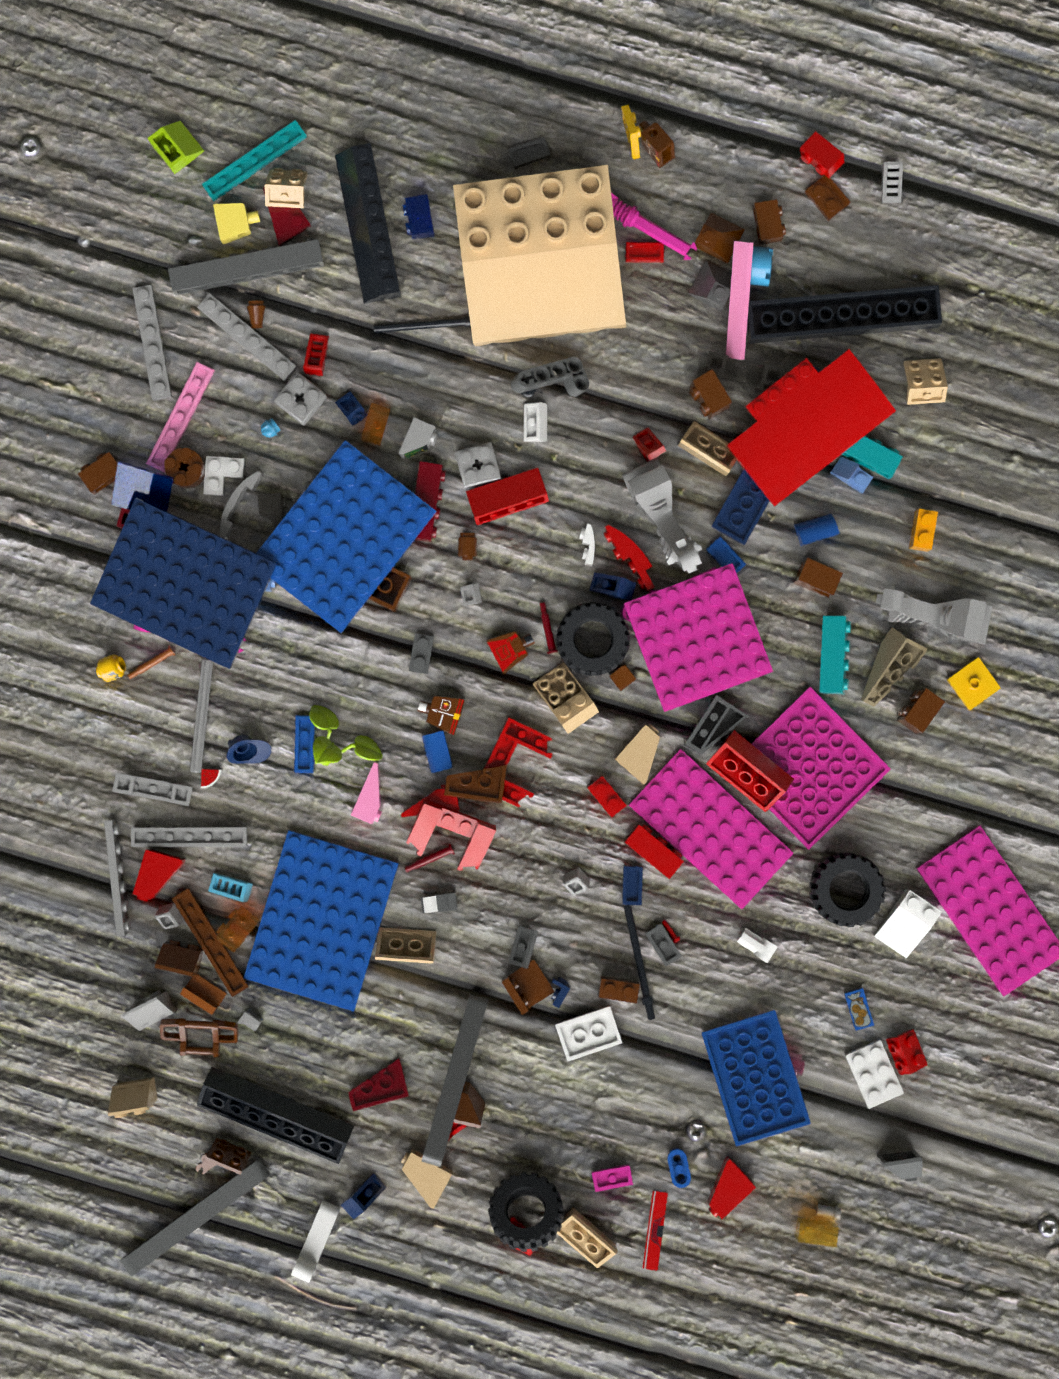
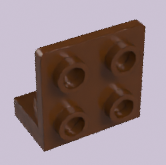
[502,960,554,1015]

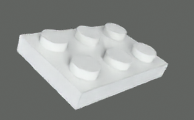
[555,1006,622,1062]
[845,1039,904,1109]

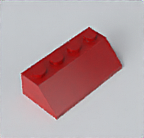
[706,730,794,813]

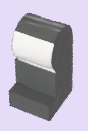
[421,891,458,913]

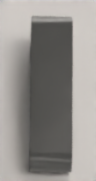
[510,357,589,397]

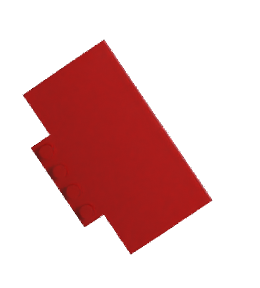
[727,349,896,507]

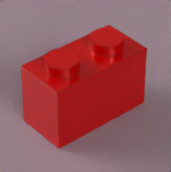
[800,131,844,178]
[587,776,627,818]

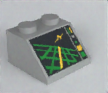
[399,418,439,460]

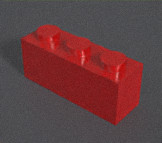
[624,824,684,879]

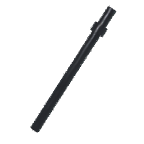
[374,316,471,333]
[624,905,655,1020]

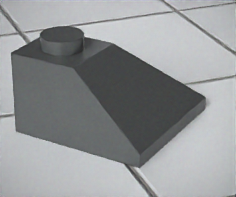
[688,260,732,312]
[877,1150,923,1182]

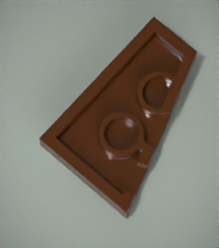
[444,765,507,804]

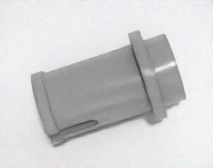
[816,1204,841,1221]

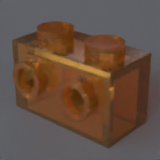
[216,906,260,953]

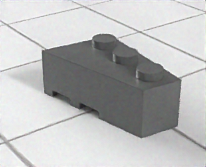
[684,695,749,755]

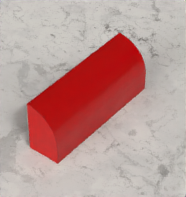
[465,468,549,525]

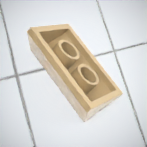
[678,421,737,476]
[375,927,436,963]
[557,1207,618,1268]

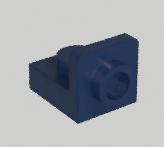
[335,391,368,426]
[551,977,570,1008]

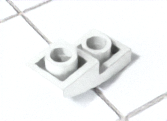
[579,524,595,566]

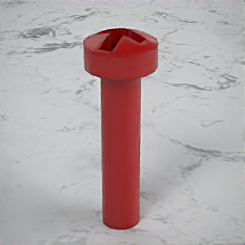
[661,920,681,943]

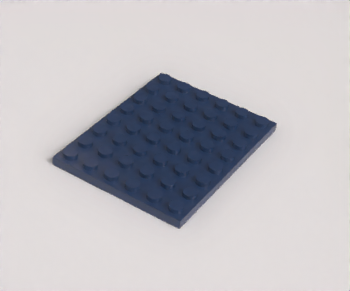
[90,498,277,669]

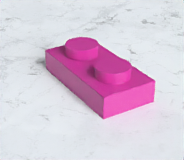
[591,1164,633,1192]

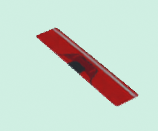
[643,1191,668,1271]

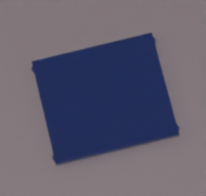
[111,461,174,512]

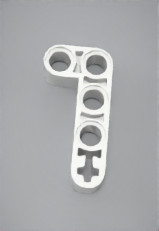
[291,1200,341,1283]

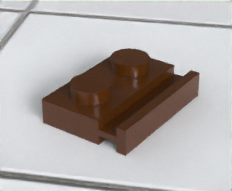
[804,175,851,221]

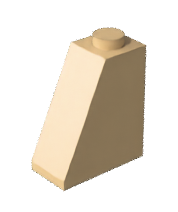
[615,724,660,785]
[401,1149,453,1209]

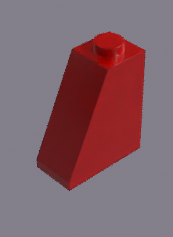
[133,849,186,902]
[707,1156,756,1219]

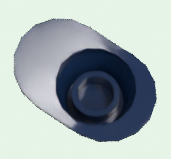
[227,734,272,764]

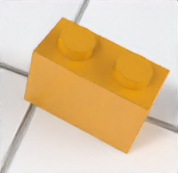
[909,509,938,552]

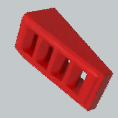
[303,333,329,376]

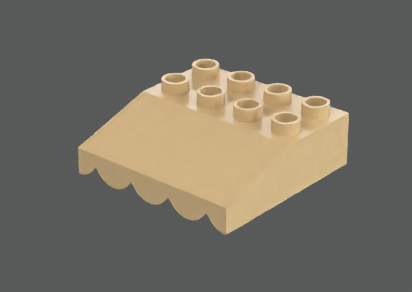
[453,165,626,346]

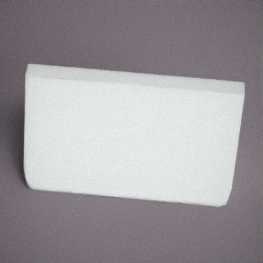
[524,402,547,442]

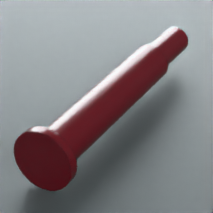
[539,602,558,654]
[404,844,455,872]

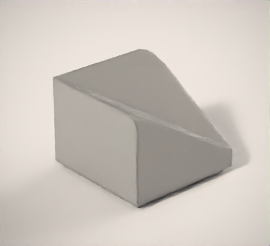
[562,867,590,896]
[155,903,184,930]
[237,1009,263,1031]

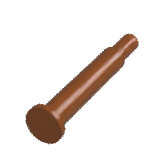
[127,645,176,679]

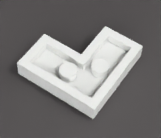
[203,456,245,496]

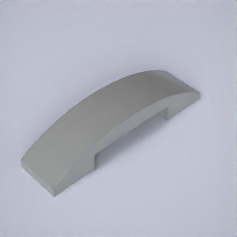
[220,471,264,540]
[112,773,193,806]

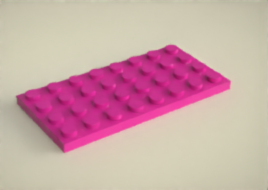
[629,749,794,910]
[916,825,1059,996]

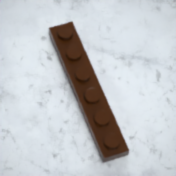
[172,888,249,997]

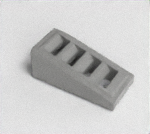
[882,162,903,203]

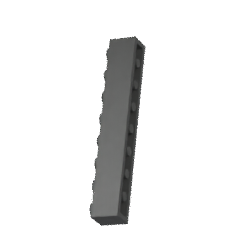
[168,238,324,295]

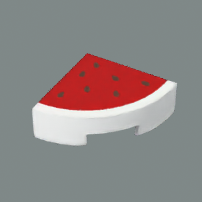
[201,769,222,788]

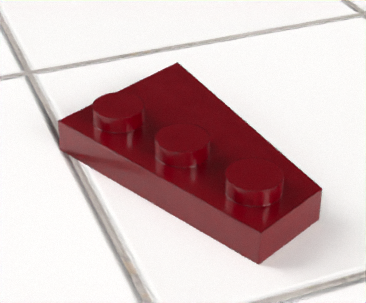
[263,187,311,247]
[348,1058,409,1112]

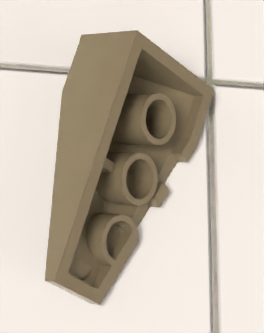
[861,627,928,707]

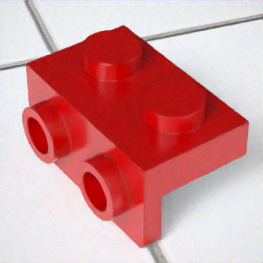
[886,1029,928,1075]

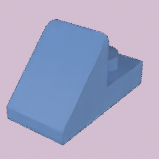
[830,457,873,494]

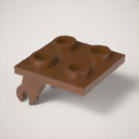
[196,1137,252,1175]

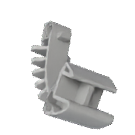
[622,458,702,574]
[876,584,993,644]

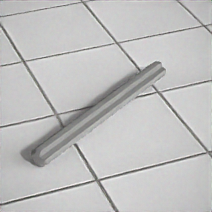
[190,659,213,773]

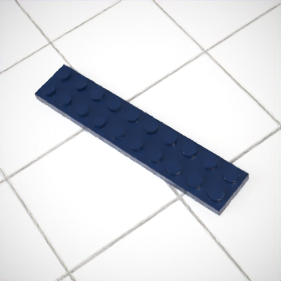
[711,366,822,545]

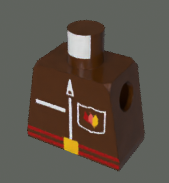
[638,120,675,168]
[418,696,465,735]

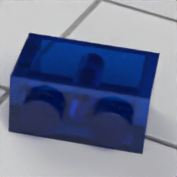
[402,194,434,240]

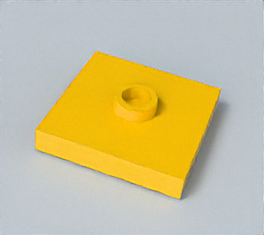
[946,657,1001,711]

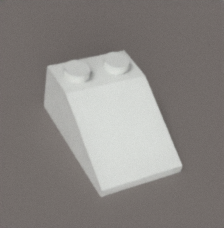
[874,889,942,958]

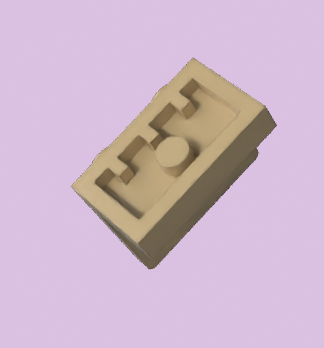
[265,168,307,208]
[903,358,948,405]

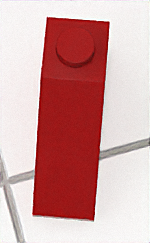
[401,784,460,818]

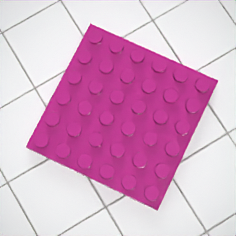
[624,563,773,712]
[751,687,891,850]

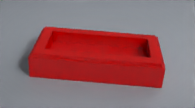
[626,242,664,263]

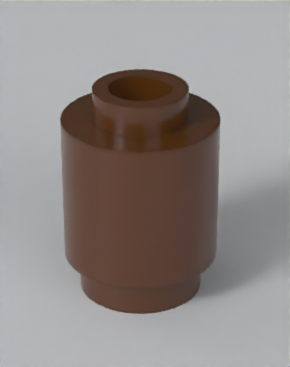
[458,533,477,561]

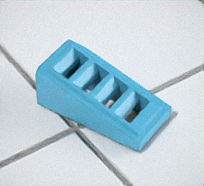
[208,873,253,902]

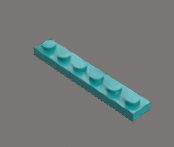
[202,120,307,202]

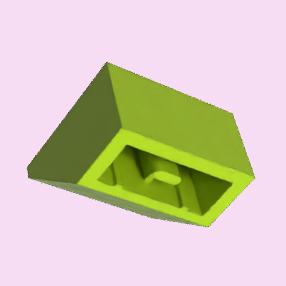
[147,121,204,174]

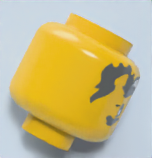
[96,654,126,682]

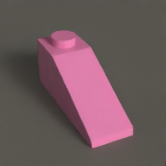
[351,762,382,824]

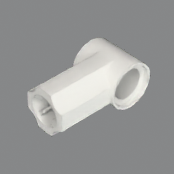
[737,928,778,963]

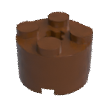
[164,448,205,489]

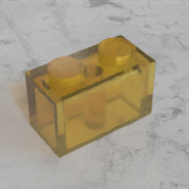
[795,1218,839,1247]

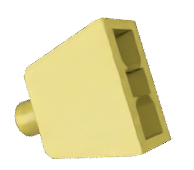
[213,203,260,244]

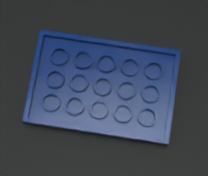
[702,1010,811,1147]

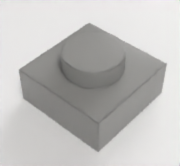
[460,583,482,606]

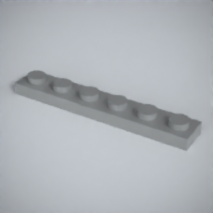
[133,285,172,401]
[197,293,297,382]
[104,820,130,936]
[131,827,248,847]

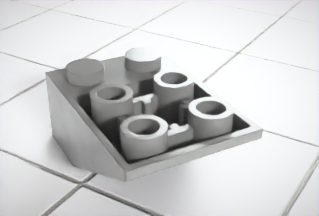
[122,990,177,1031]

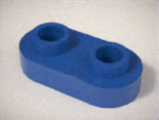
[667,1148,691,1188]

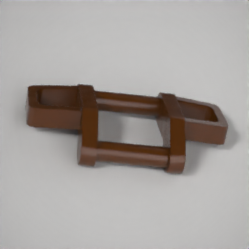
[159,1018,239,1057]

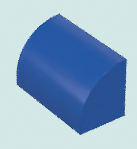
[794,513,839,546]
[422,731,453,773]

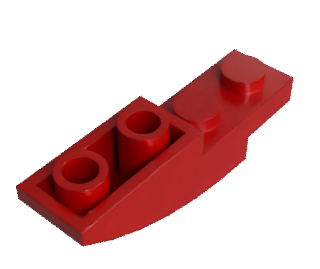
[603,525,654,592]

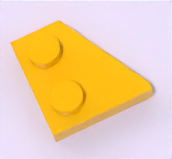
[621,105,641,159]

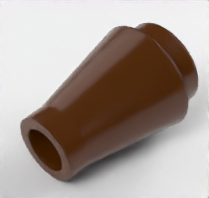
[247,301,266,328]

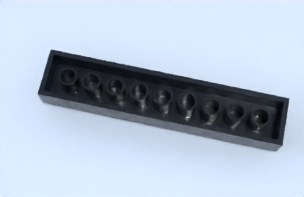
[747,285,942,344]

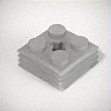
[274,372,327,426]
[455,442,501,489]

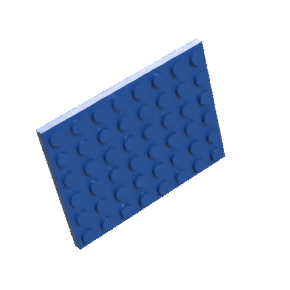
[256,440,437,633]
[244,830,399,1011]

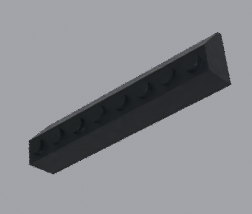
[335,143,401,304]
[197,1067,354,1164]

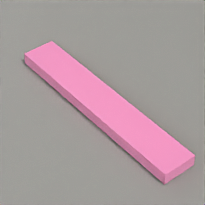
[726,241,753,360]
[146,362,215,472]

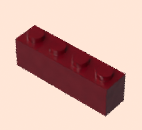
[415,461,446,542]

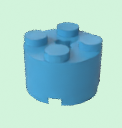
[750,246,773,287]

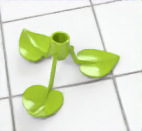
[309,705,383,766]

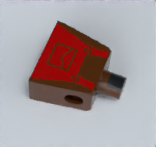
[486,631,535,674]

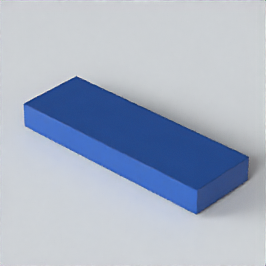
[294,715,315,773]

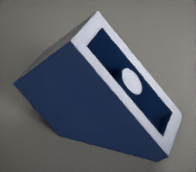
[589,572,636,601]
[341,1173,387,1219]

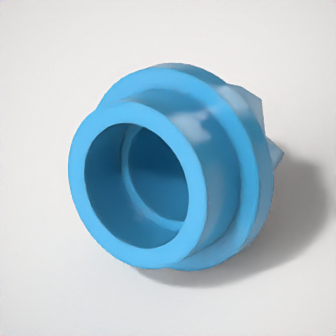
[261,418,281,438]

